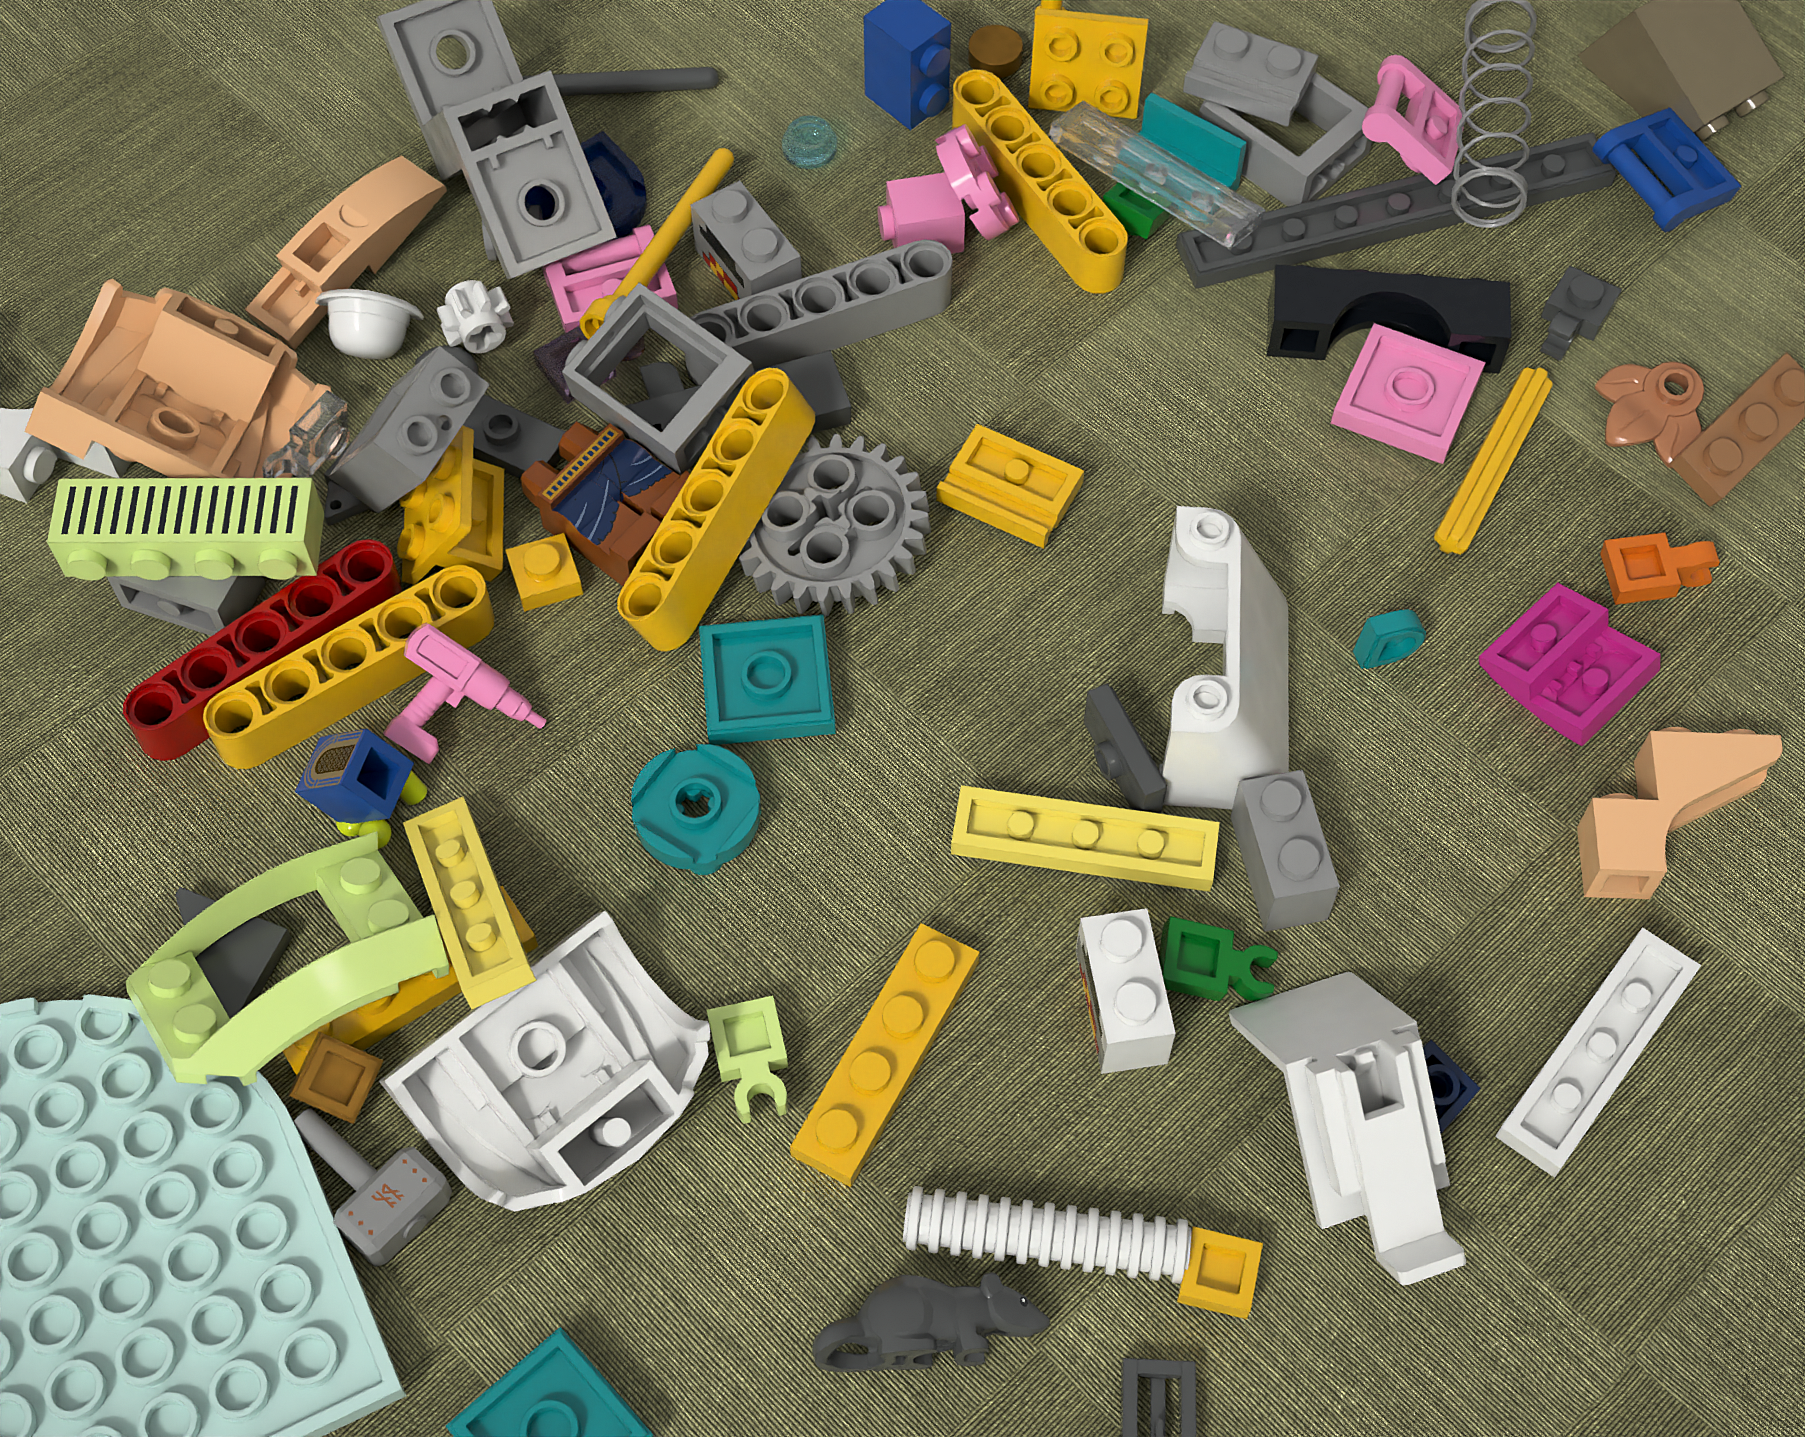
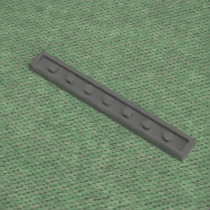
[1176,132,1617,289]

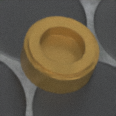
[968,25,1023,78]

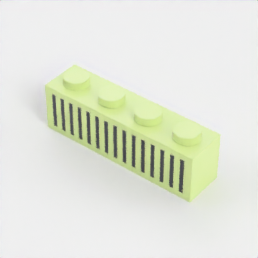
[47,478,325,581]

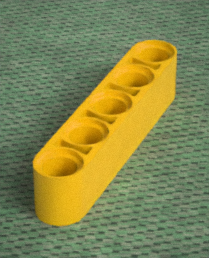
[952,70,1127,294]
[617,368,815,652]
[203,565,494,769]

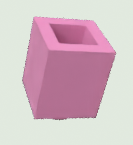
[878,172,965,254]

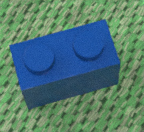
[863,0,951,131]

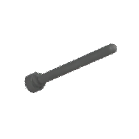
[454,67,719,96]

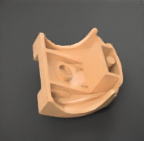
[24,278,332,478]

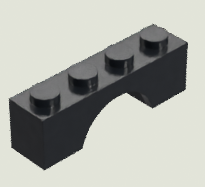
[1266,265,1511,374]

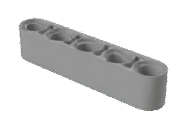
[684,239,953,386]

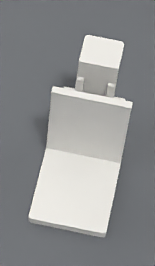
[1229,972,1466,1285]

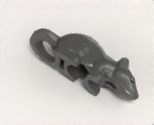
[812,1272,1050,1373]

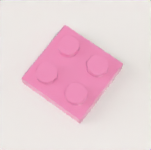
[1331,323,1485,464]

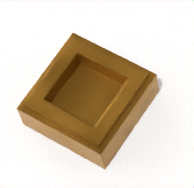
[288,1032,384,1124]

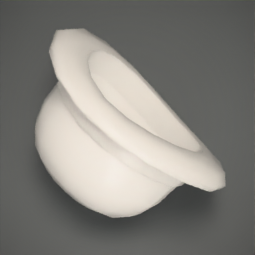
[315,289,424,360]

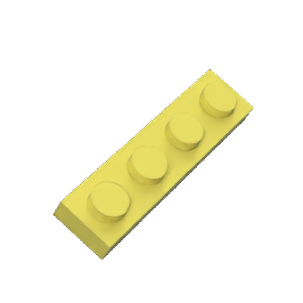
[951,785,1220,892]
[403,797,536,1010]

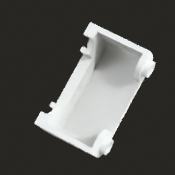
[1159,506,1289,810]

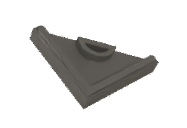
[175,887,292,1019]

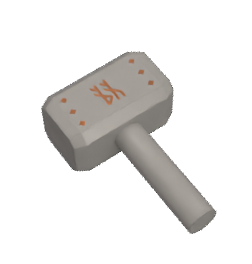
[294,1108,452,1267]

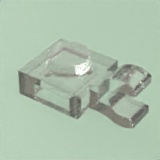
[262,390,350,478]

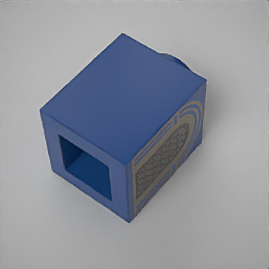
[295,728,414,824]

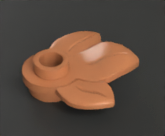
[1594,362,1704,468]

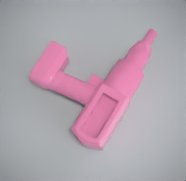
[383,622,547,764]

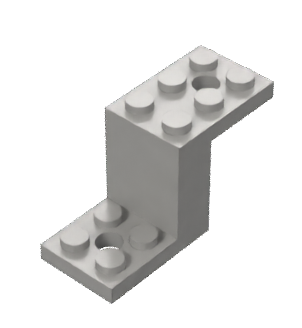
[376,0,617,280]

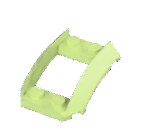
[126,831,449,1086]

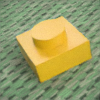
[505,533,583,612]
[1177,1226,1263,1319]

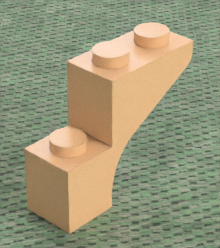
[1577,727,1783,899]

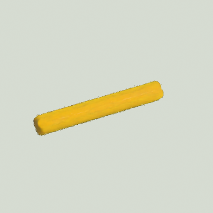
[1434,367,1553,555]

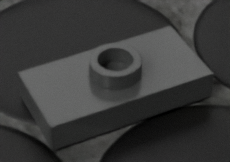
[441,394,566,479]
[1084,683,1167,814]

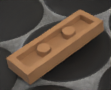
[1669,352,1805,507]

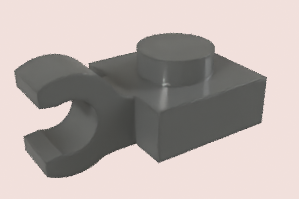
[1540,265,1622,361]

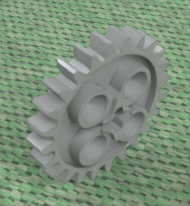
[738,434,931,616]

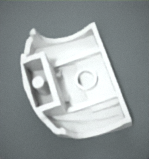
[379,910,710,1211]

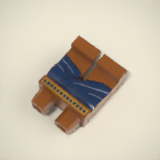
[521,421,691,586]

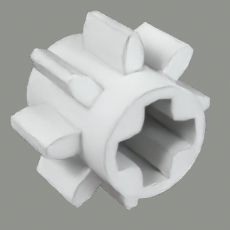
[437,280,514,353]

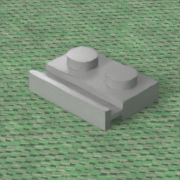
[1183,21,1319,127]

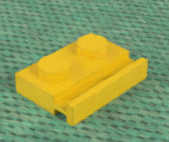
[936,424,1084,549]

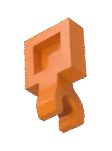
[1600,533,1720,605]

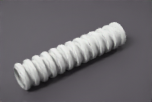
[903,1186,1191,1284]

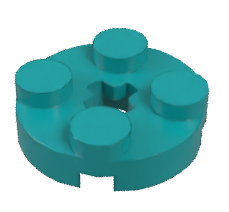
[631,744,761,875]

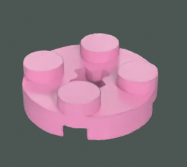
[935,124,1020,241]

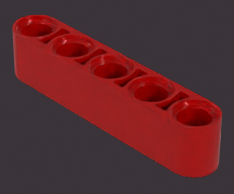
[123,539,403,761]

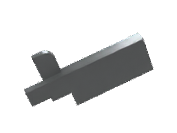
[625,350,851,452]

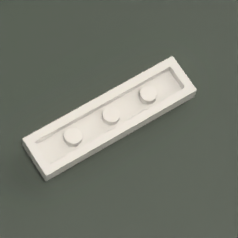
[1495,927,1701,1178]

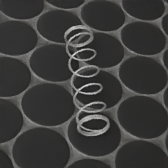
[1451,0,1537,228]

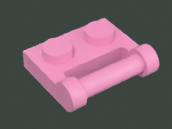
[1362,55,1464,185]
[542,224,678,339]

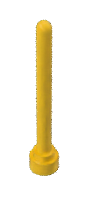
[579,148,734,340]

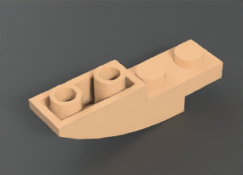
[245,155,447,350]

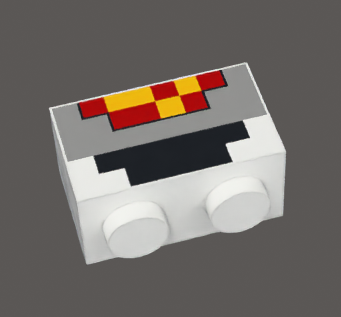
[1076,908,1176,1074]

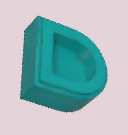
[1353,609,1426,669]

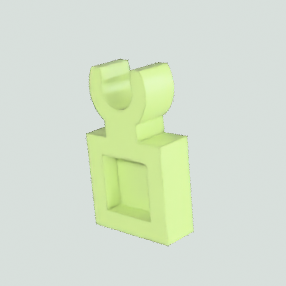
[707,996,788,1124]

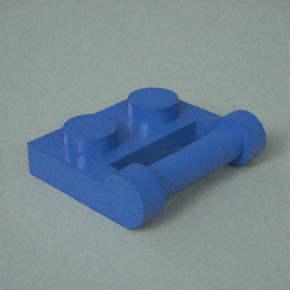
[1592,107,1741,232]

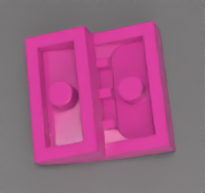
[1479,582,1661,747]

